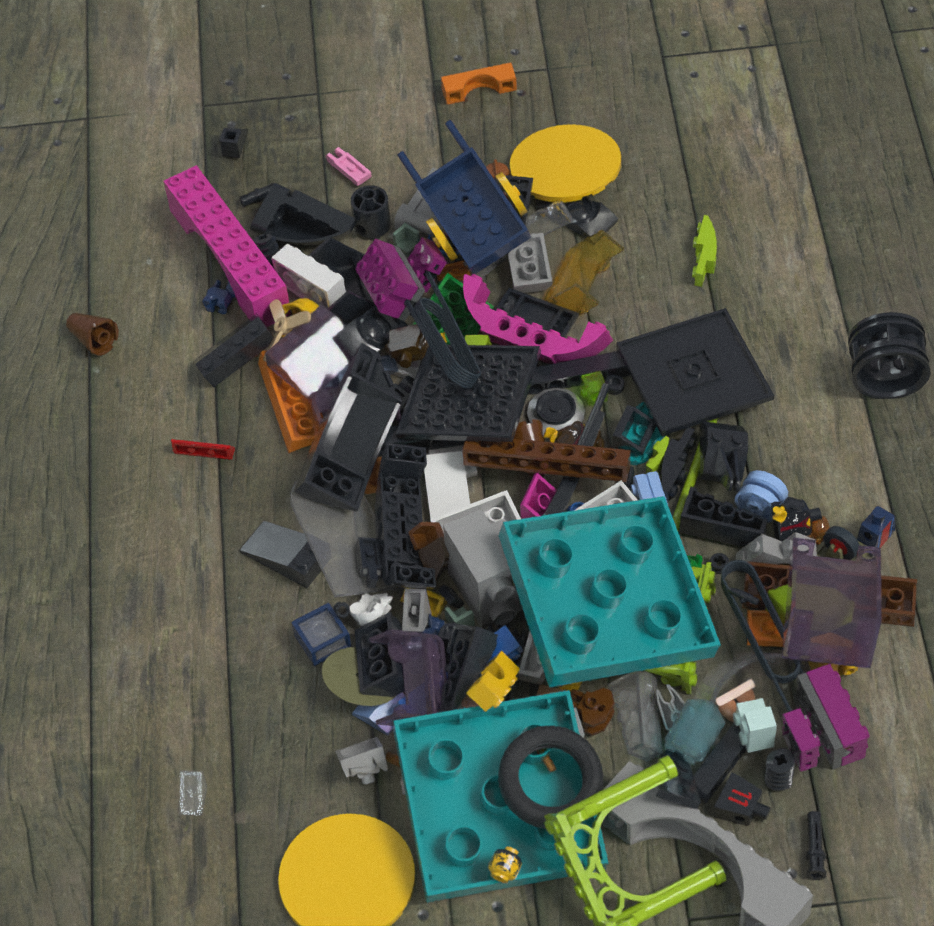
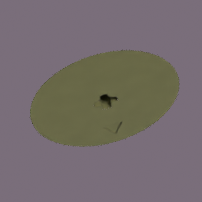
[322,647,397,706]

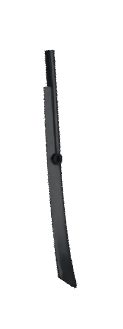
[544,383,610,515]

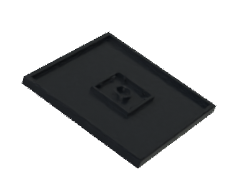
[616,308,774,436]

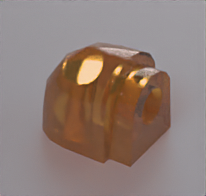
[809,516,830,545]

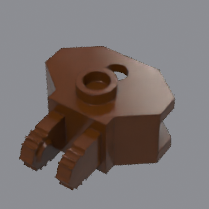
[570,688,615,736]

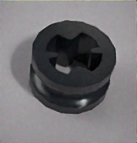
[710,553,729,574]

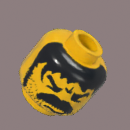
[488,846,522,883]

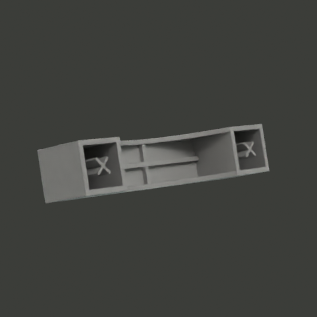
[602,761,813,926]

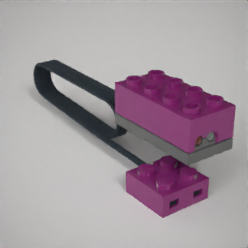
[356,237,481,389]
[721,560,870,772]

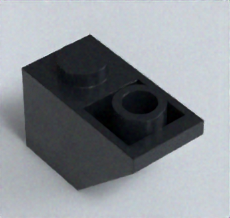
[219,127,248,158]

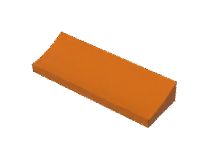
[258,348,323,453]

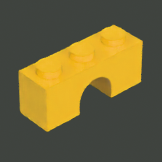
[467,651,520,712]

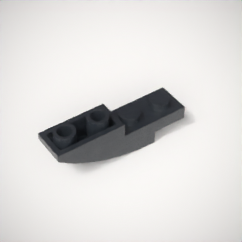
[661,427,697,503]

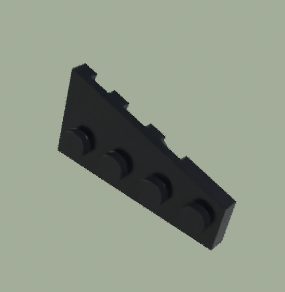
[656,747,701,809]

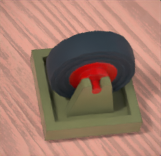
[813,526,870,572]

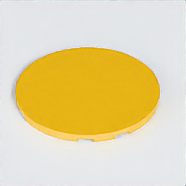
[510,125,621,202]
[279,814,415,926]

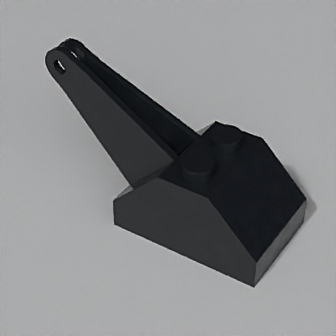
[700,421,748,492]

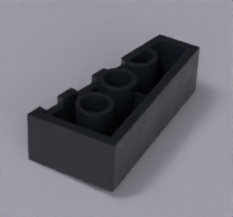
[680,486,768,547]

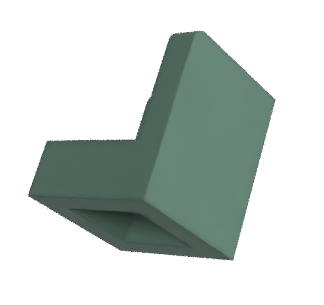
[392,223,420,257]
[444,606,475,626]

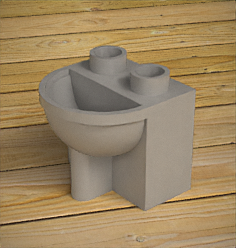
[443,509,523,628]

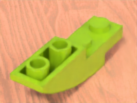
[692,215,717,287]

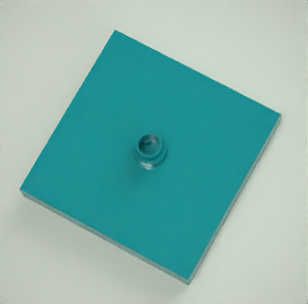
[498,496,721,688]
[393,690,608,903]

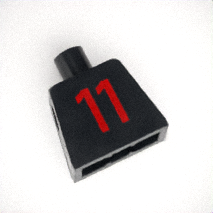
[714,772,771,826]

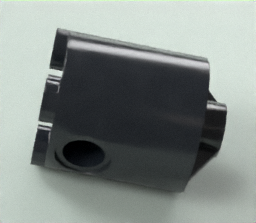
[351,185,391,241]

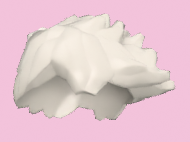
[350,593,393,627]

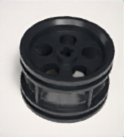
[848,312,931,399]

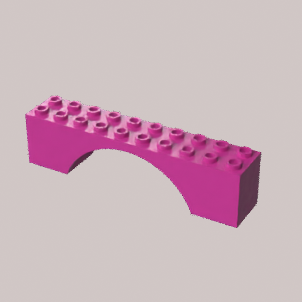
[163,165,291,327]

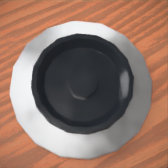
[527,388,585,433]

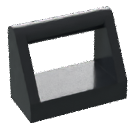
[613,405,656,456]

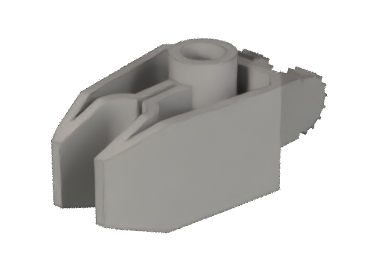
[656,684,699,747]

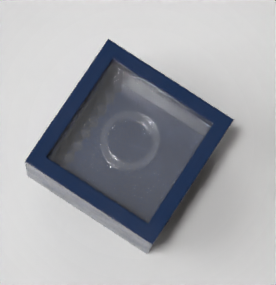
[291,603,352,666]

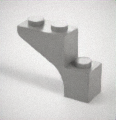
[736,532,817,573]

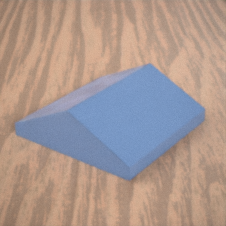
[352,693,406,736]

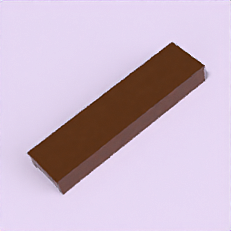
[742,561,917,627]

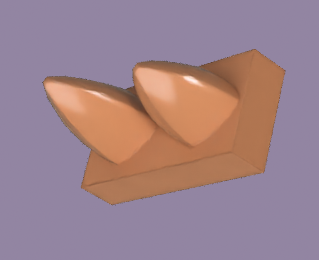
[710,679,755,722]

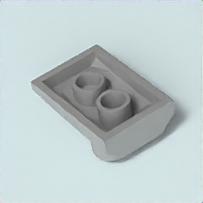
[507,233,552,293]

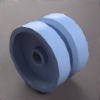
[735,470,788,522]

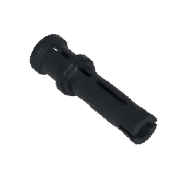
[805,811,827,880]

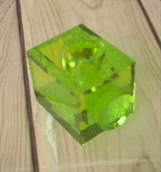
[580,371,608,406]

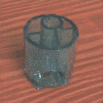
[664,699,726,764]

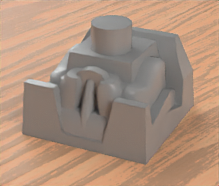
[335,737,388,784]

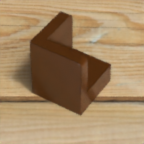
[408,522,445,551]

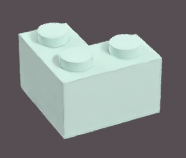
[733,698,777,753]

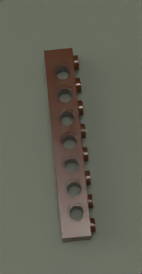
[463,439,630,482]

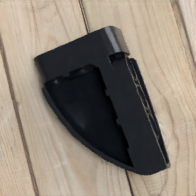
[250,183,357,246]

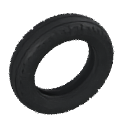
[498,726,603,829]

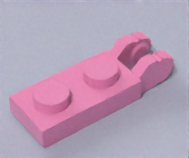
[326,147,372,187]

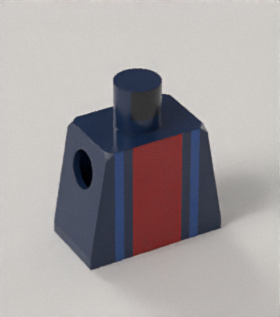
[857,506,895,557]

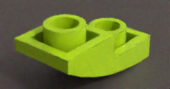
[645,436,669,474]

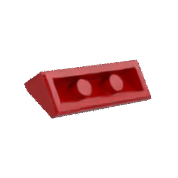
[171,439,235,460]

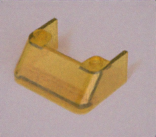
[544,230,624,315]

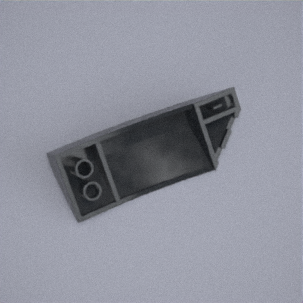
[294,343,403,512]

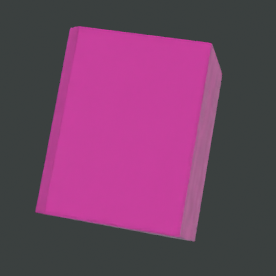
[520,473,557,519]

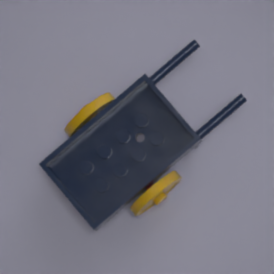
[397,120,532,274]

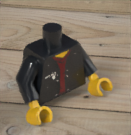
[771,497,822,564]

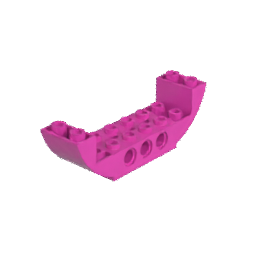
[463,274,613,364]

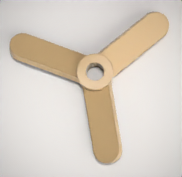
[263,299,311,362]

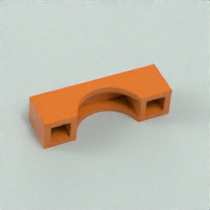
[441,63,517,105]

